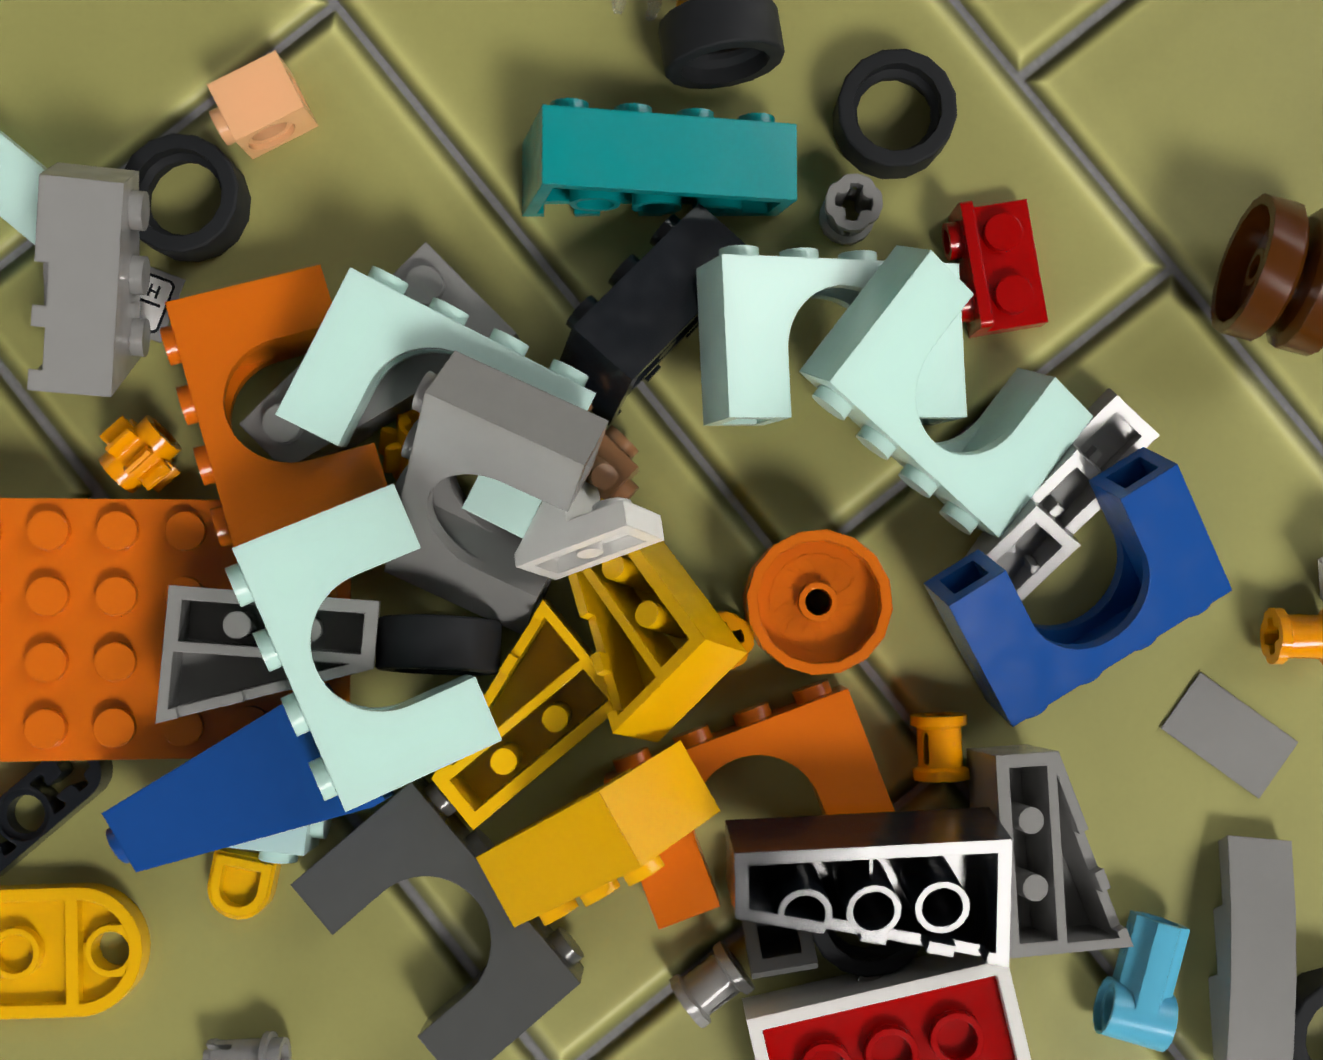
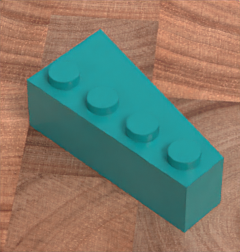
[522,98,797,217]

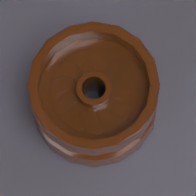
[1210,193,1323,356]

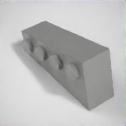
[239,242,521,463]

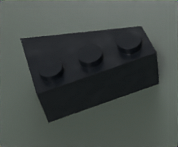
[559,203,746,426]

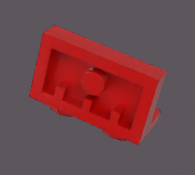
[942,199,1048,338]

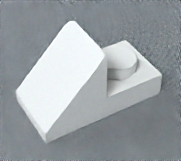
[514,482,665,580]

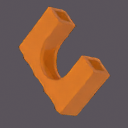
[160,265,387,547]
[604,679,895,930]

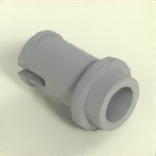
[202,1031,292,1060]

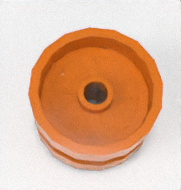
[742,529,893,675]

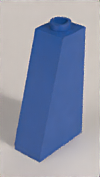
[102,683,395,872]

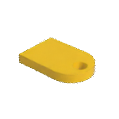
[0,883,151,1020]

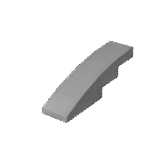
[965,388,1159,601]
[1208,835,1297,1060]

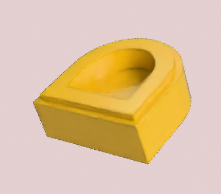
[207,848,281,920]

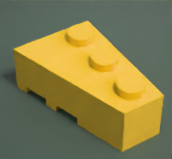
[568,498,747,743]

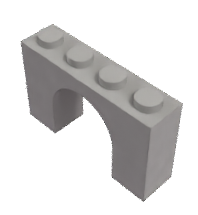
[384,351,609,635]

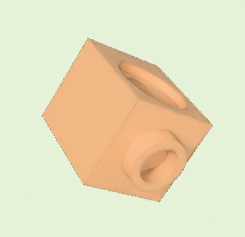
[207,50,318,159]

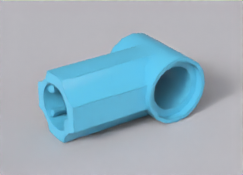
[1093,910,1190,1052]

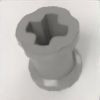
[819,173,883,245]
[669,941,755,1028]

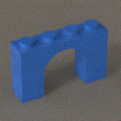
[924,447,1232,727]

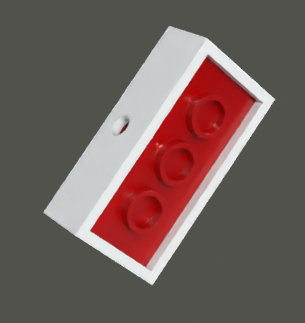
[742,952,1031,1060]

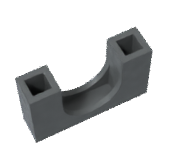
[291,777,584,1060]

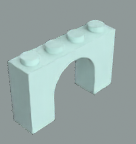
[696,245,967,426]
[799,245,1093,538]
[275,266,596,539]
[224,483,502,812]

